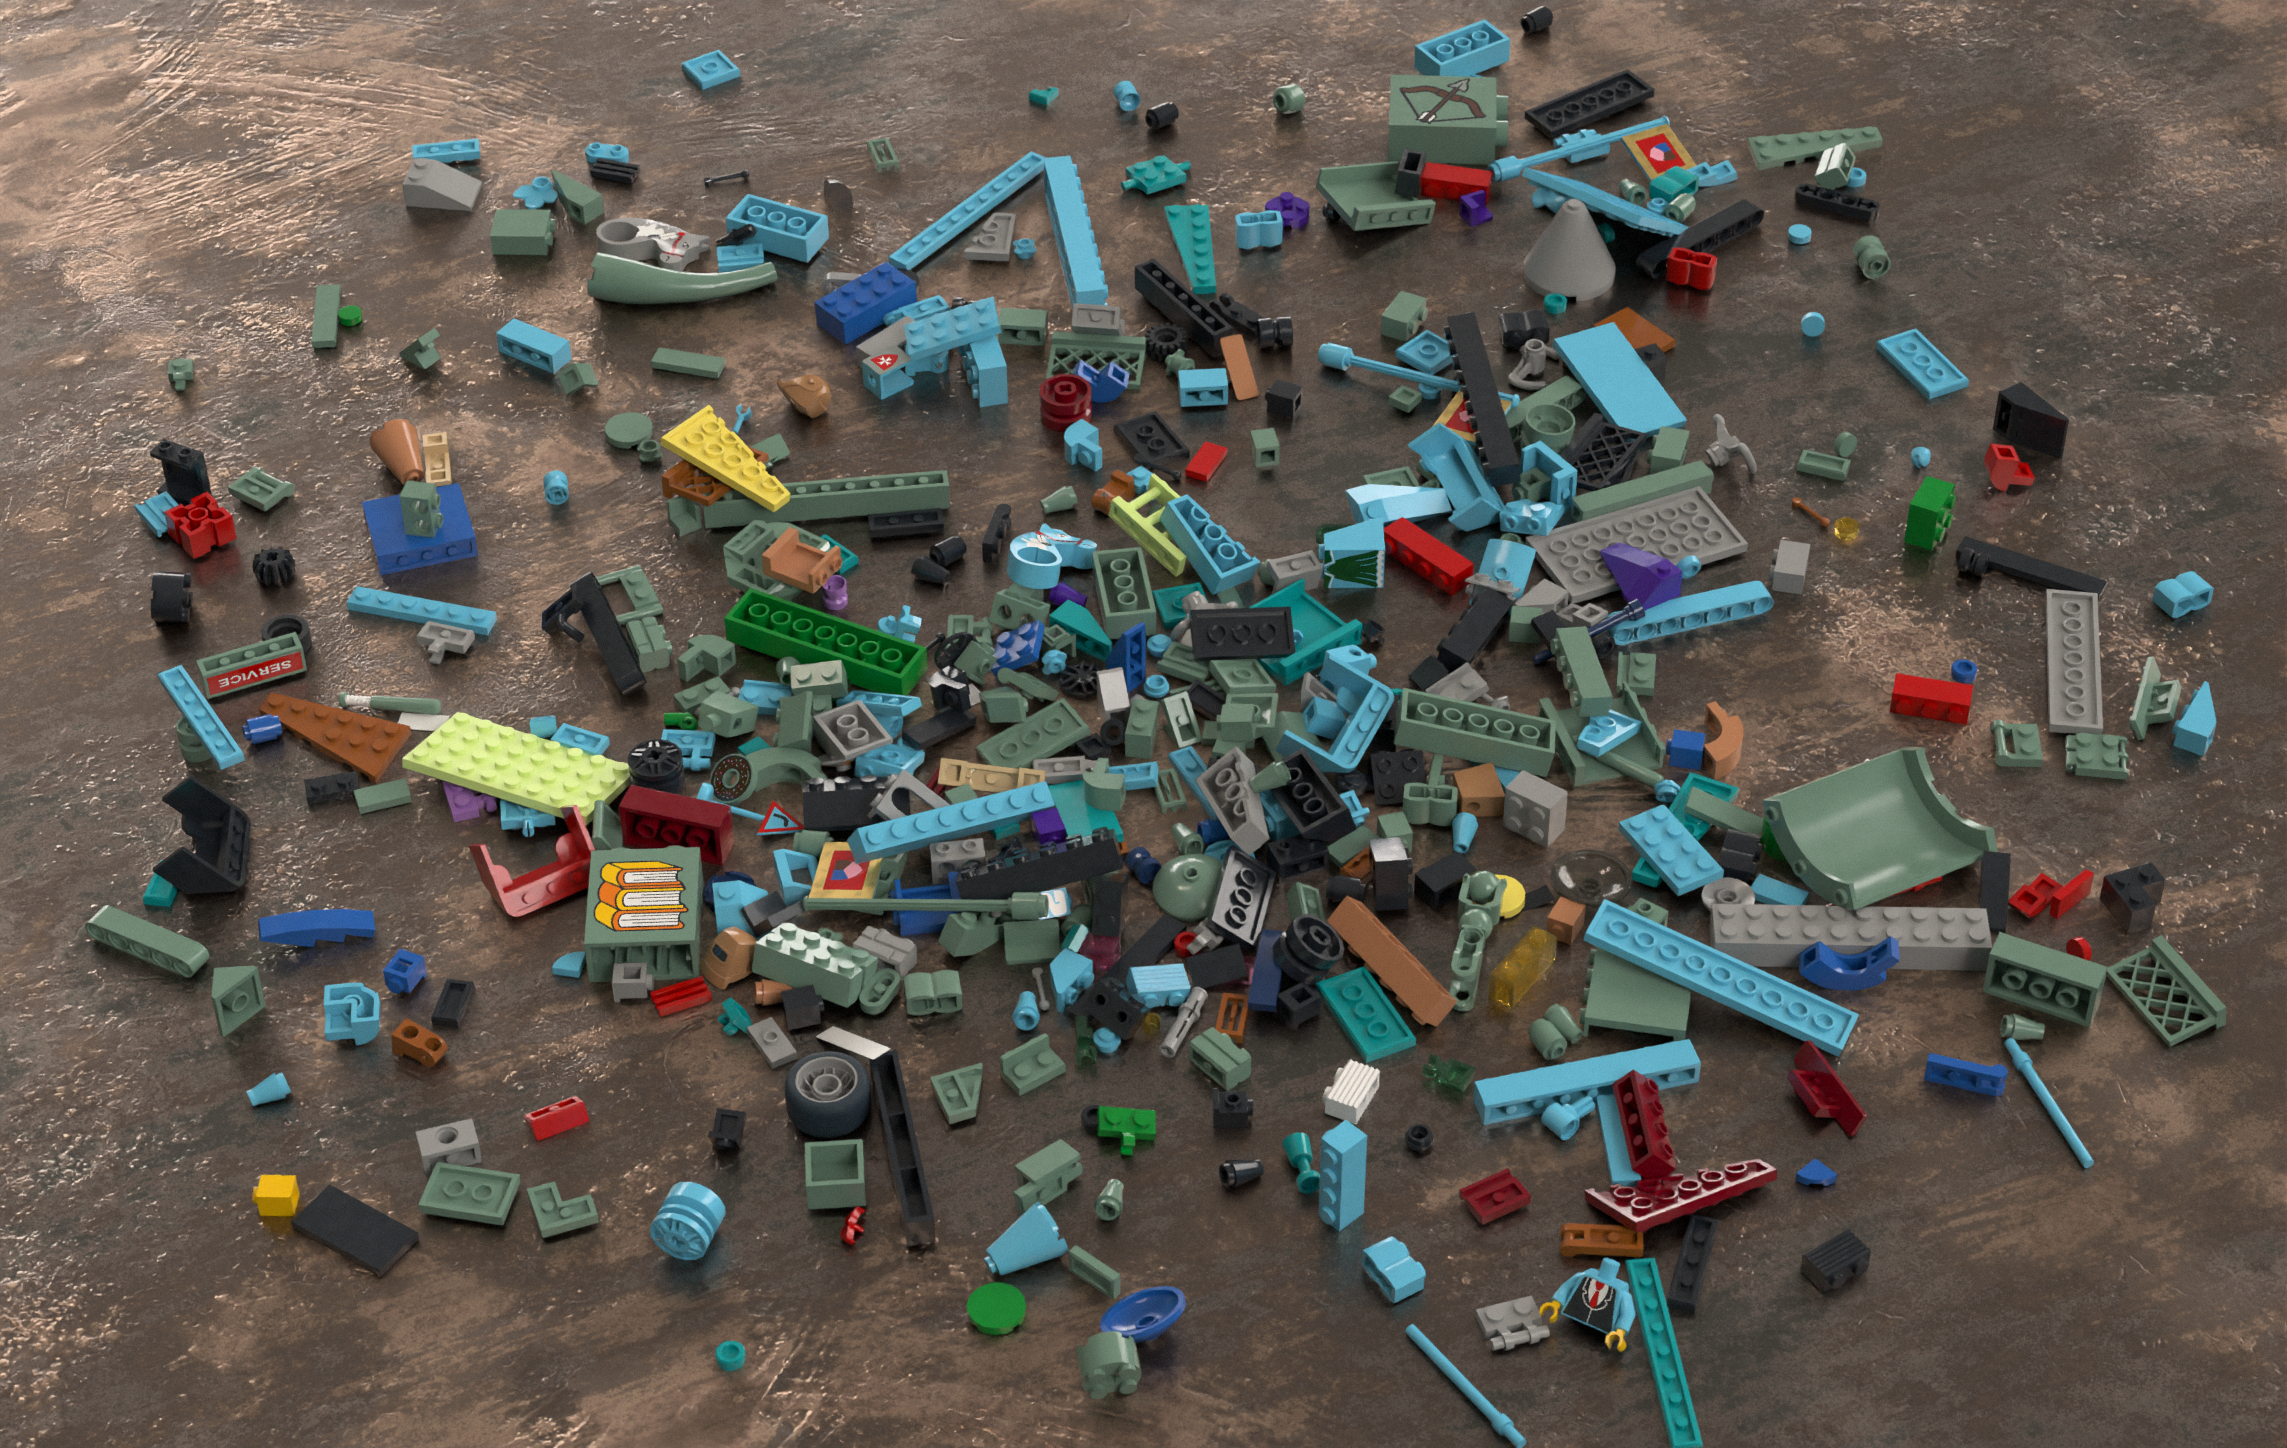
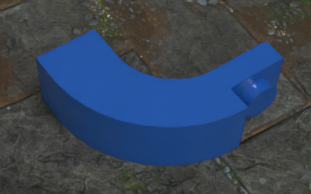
[1799,936,1900,991]

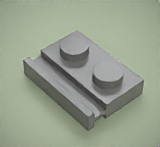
[1425,662,1489,702]

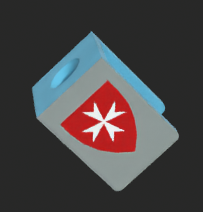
[862,345,914,400]

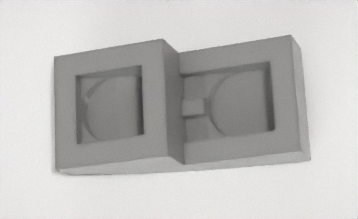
[1556,603,1609,628]

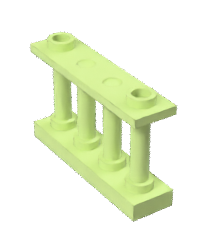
[1108,474,1187,577]

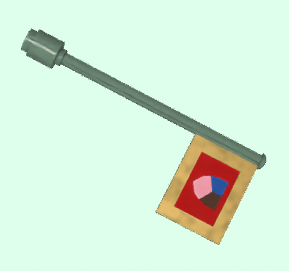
[802,842,1049,920]

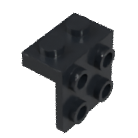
[1367,749,1426,806]

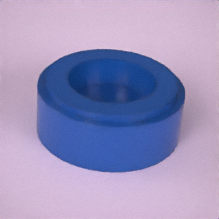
[1950,659,1977,683]

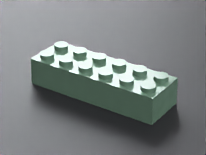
[1394,688,1556,777]

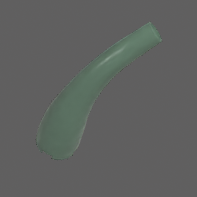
[587,253,777,304]

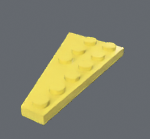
[661,405,790,512]

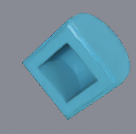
[529,715,557,738]

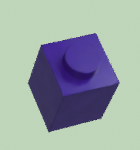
[1031,808,1066,849]

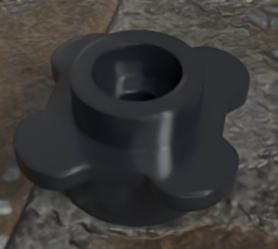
[1362,620,1385,643]

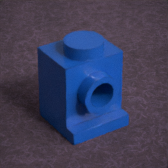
[383,949,427,994]

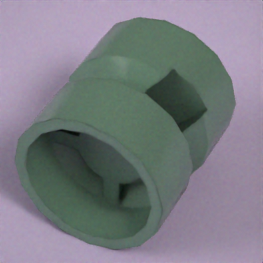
[1853,236,1891,279]
[176,716,211,762]

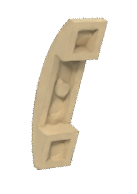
[422,432,452,487]
[938,758,1046,793]

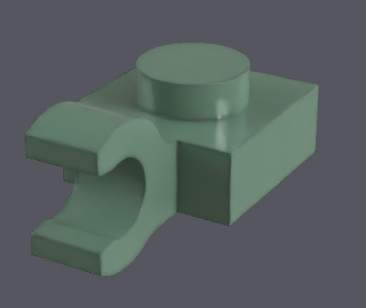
[168,358,194,391]

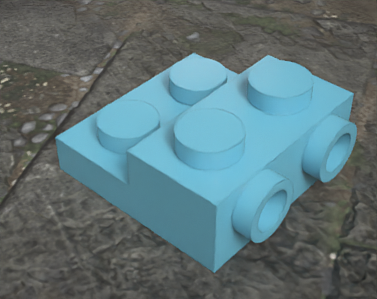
[1499,499,1564,536]
[854,744,925,778]

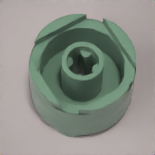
[1076,1331,1142,1399]

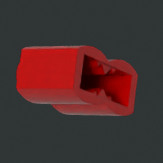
[1666,247,1717,290]

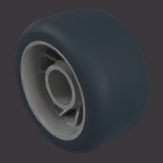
[784,1052,871,1138]

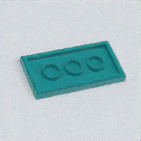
[1048,780,1124,843]
[1316,966,1416,1063]

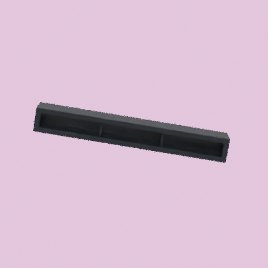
[869,1050,936,1246]

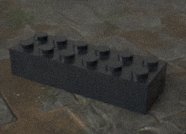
[956,827,1123,912]

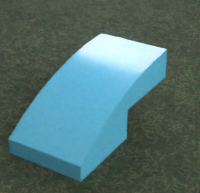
[1687,160,1738,186]

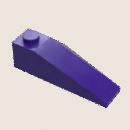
[1600,542,1682,611]

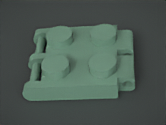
[2065,732,2129,779]

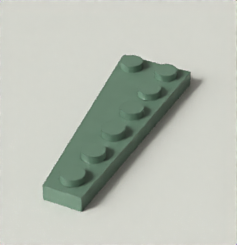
[1747,127,1883,170]

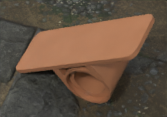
[1220,334,1259,400]

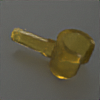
[1143,1013,1161,1033]

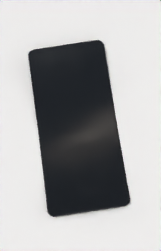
[1520,885,1554,912]

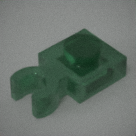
[1422,1054,1476,1093]

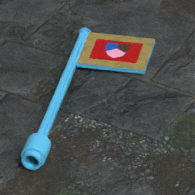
[1487,116,1697,183]
[1318,343,1520,447]

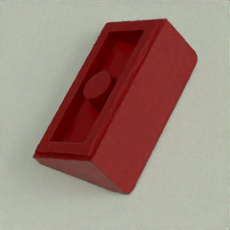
[524,1096,589,1140]

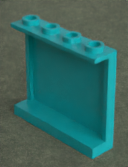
[1249,578,1362,686]

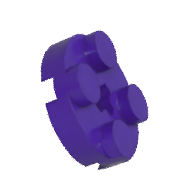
[1265,192,1310,229]

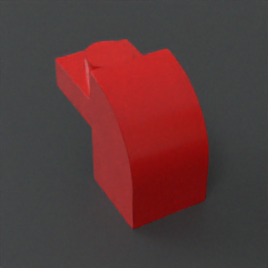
[1984,444,2035,491]

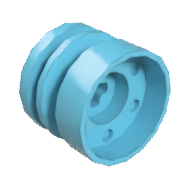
[650,1182,726,1260]

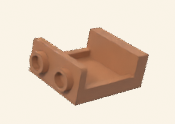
[762,527,842,594]

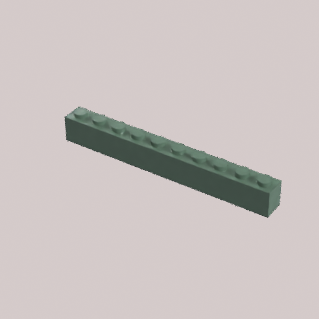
[703,470,950,528]

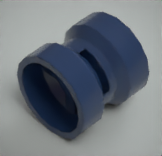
[1124,846,1161,884]

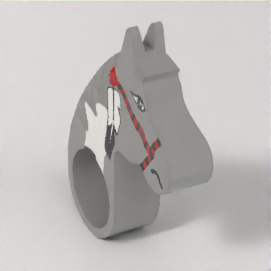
[596,218,710,272]

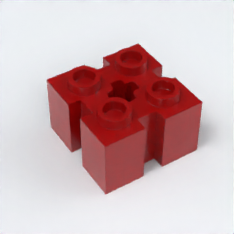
[164,492,237,559]

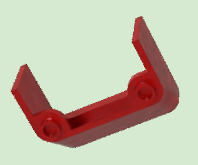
[468,805,595,917]

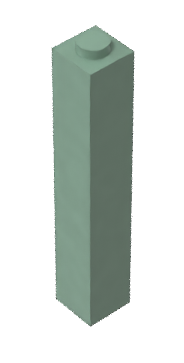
[1570,460,1714,523]

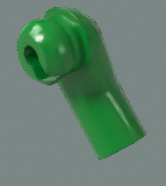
[664,713,698,731]

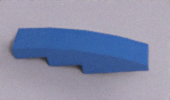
[258,909,375,947]

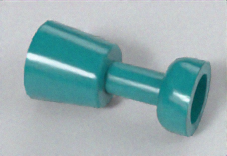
[1282,1132,1320,1194]

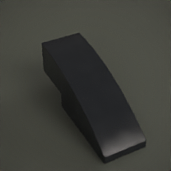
[1978,851,2011,933]

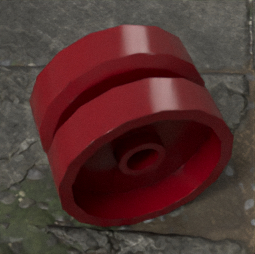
[1039,374,1092,432]

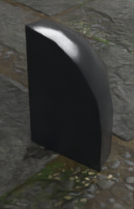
[824,179,853,212]

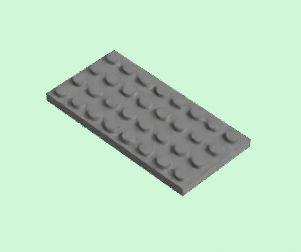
[1525,486,1748,604]

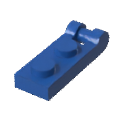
[1924,1053,2008,1096]

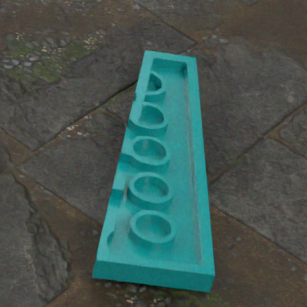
[1164,204,1216,294]
[1631,772,1739,888]

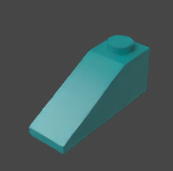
[1049,600,1112,663]

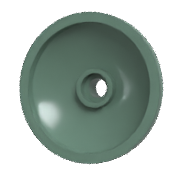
[1153,854,1223,922]

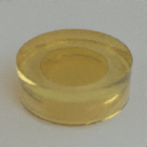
[1834,517,1859,540]

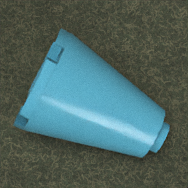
[984,1202,1068,1276]

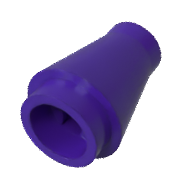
[1049,582,1088,607]

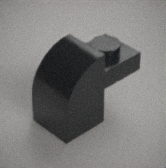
[929,665,971,712]

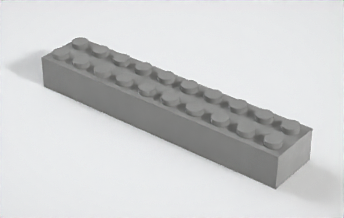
[1709,904,1992,971]

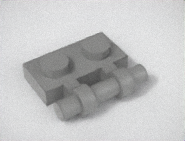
[1475,1295,1550,1351]

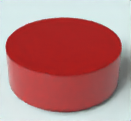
[1174,932,1201,958]
[2066,937,2092,961]

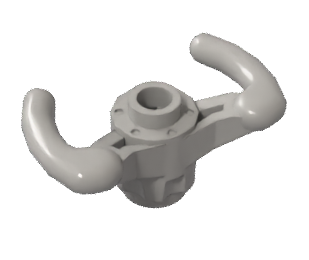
[1508,339,1560,391]
[1705,414,1757,474]
[1170,591,1238,642]

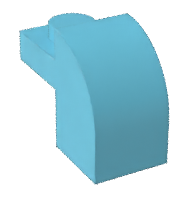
[1064,419,1102,472]

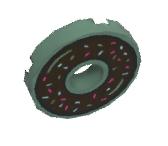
[709,754,758,806]

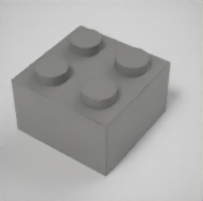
[1503,770,1568,848]

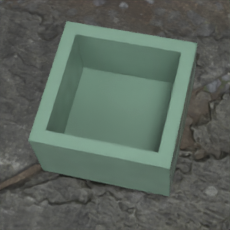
[805,1139,866,1209]

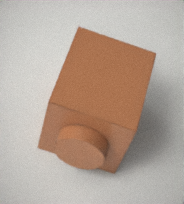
[1546,897,1586,945]

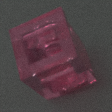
[1078,932,1121,971]

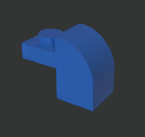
[1073,360,1130,403]

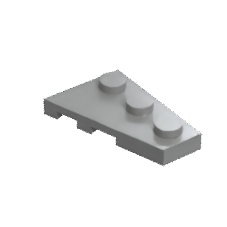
[963,213,1016,262]

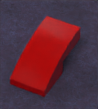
[2008,873,2063,918]

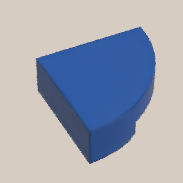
[1795,1158,1837,1186]

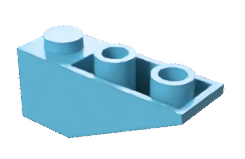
[2172,681,2216,756]

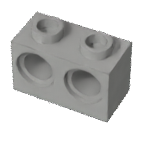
[929,838,986,885]

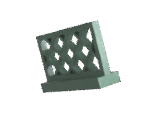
[1046,331,1146,390]
[2106,935,2226,1047]

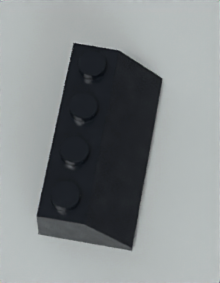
[1260,748,1357,842]
[803,773,911,831]

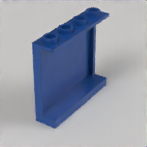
[362,483,478,575]

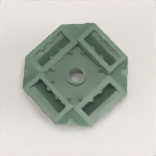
[723,520,831,601]

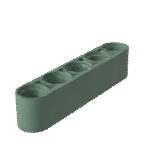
[85,905,210,978]

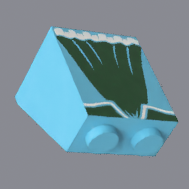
[1319,517,1385,588]

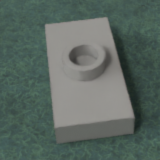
[747,1017,797,1069]

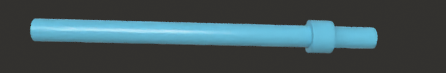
[2004,1038,2094,1168]
[1405,1324,1527,1448]

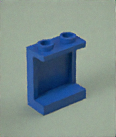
[890,872,965,936]

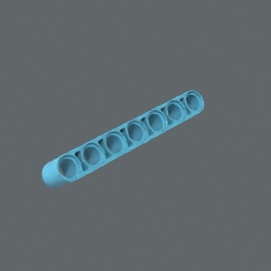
[1605,581,1774,645]

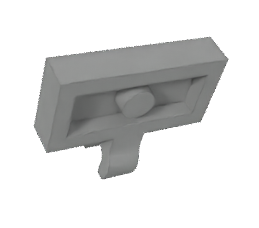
[417,621,475,664]

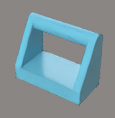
[773,849,818,906]

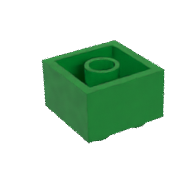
[1904,476,1957,550]

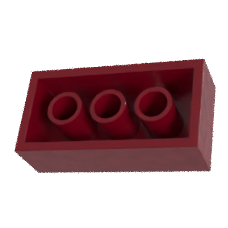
[619,785,734,865]

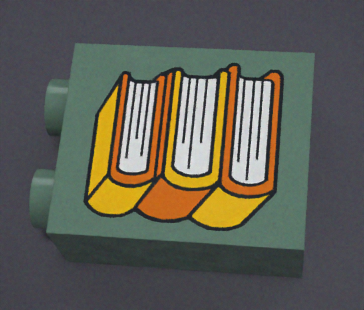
[584,845,704,982]

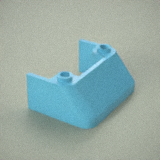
[1408,422,1505,532]
[1275,654,1394,773]

